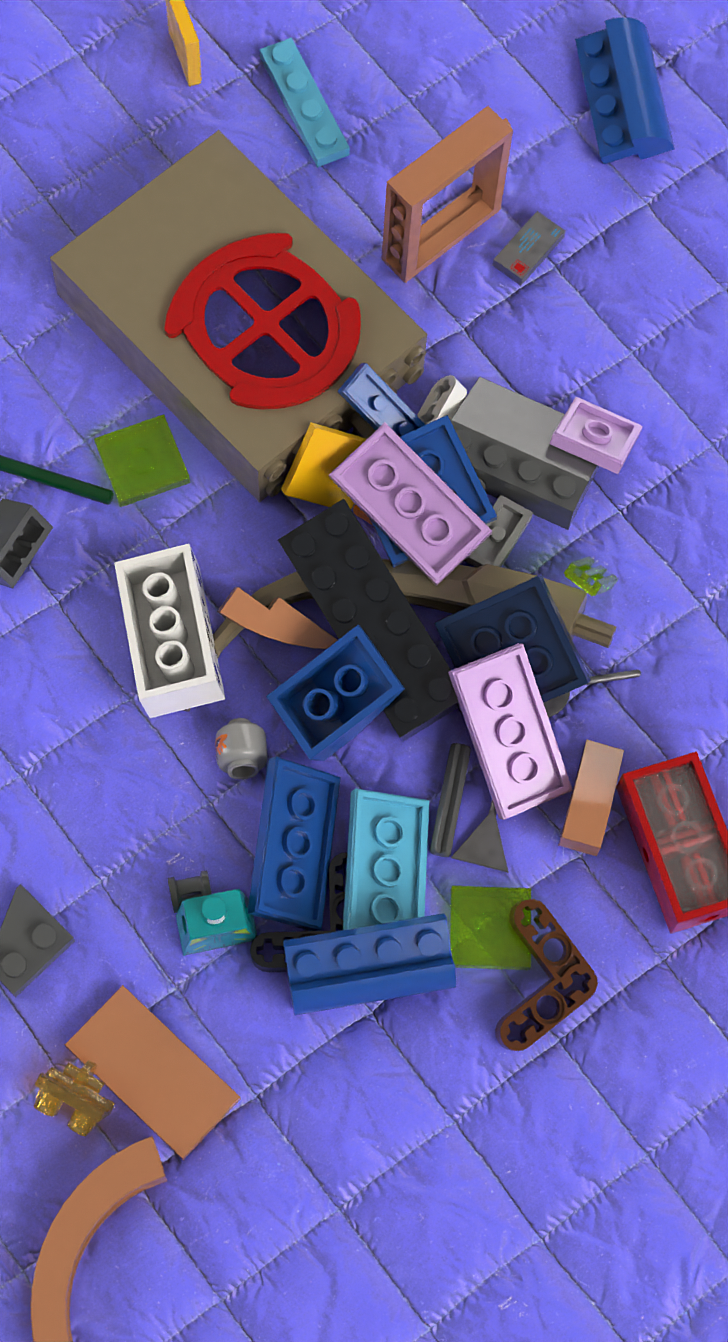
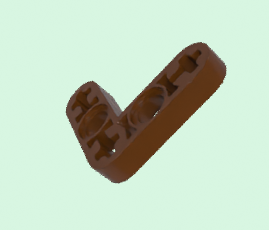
[495,899,598,1051]

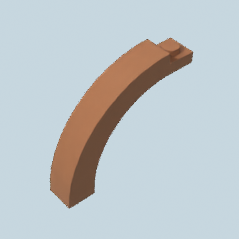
[31,1136,167,1342]

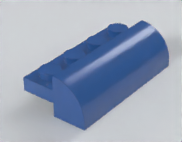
[575,17,675,164]
[283,913,456,1016]

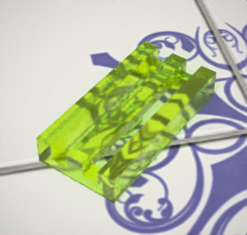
[564,556,619,596]

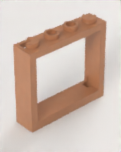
[381,106,513,283]

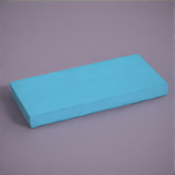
[343,788,429,930]

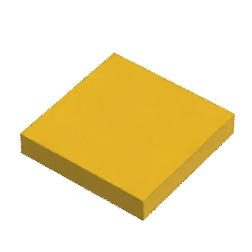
[166,0,202,87]
[281,422,367,509]

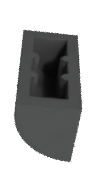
[0,498,53,588]

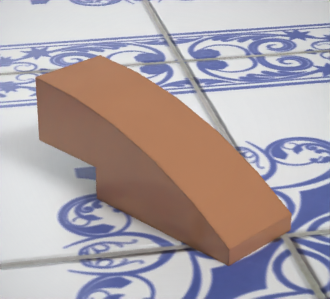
[217,587,338,649]
[558,739,624,856]

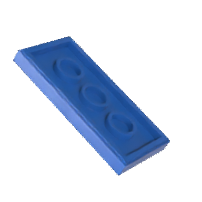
[247,756,341,931]

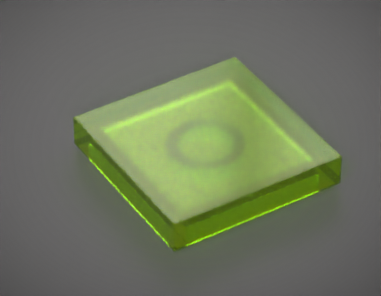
[94,414,190,507]
[450,886,531,970]

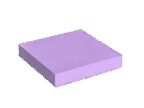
[549,397,643,474]

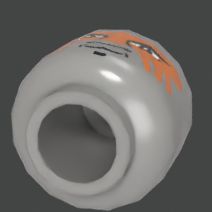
[215,718,268,779]

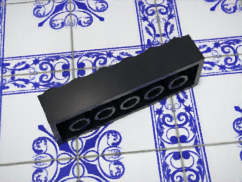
[278,499,460,741]

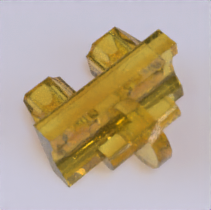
[34,1060,115,1136]

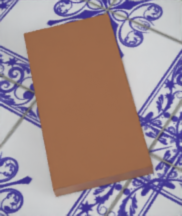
[65,985,241,1160]

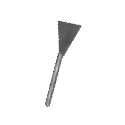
[451,800,508,873]

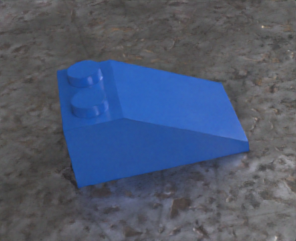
[266,625,405,761]

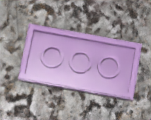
[329,423,492,586]
[448,643,573,820]

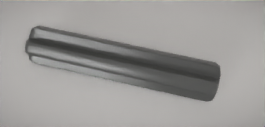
[430,743,471,857]

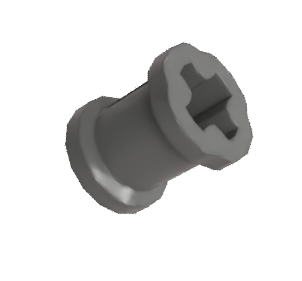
[167,870,212,913]

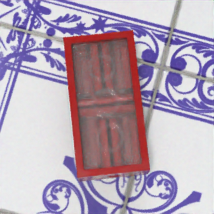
[616,751,728,934]

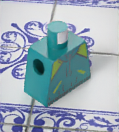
[176,889,258,956]

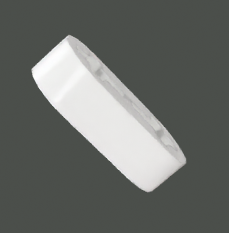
[417,375,467,425]

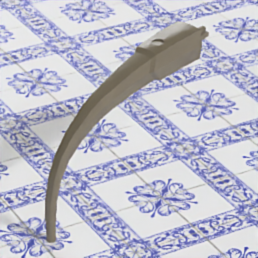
[183,559,617,712]

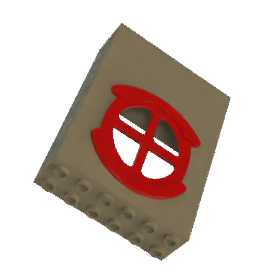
[50,130,427,503]

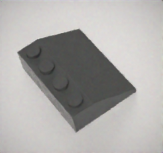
[451,377,599,530]

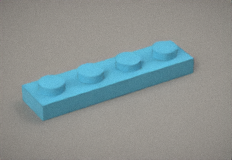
[260,38,350,167]

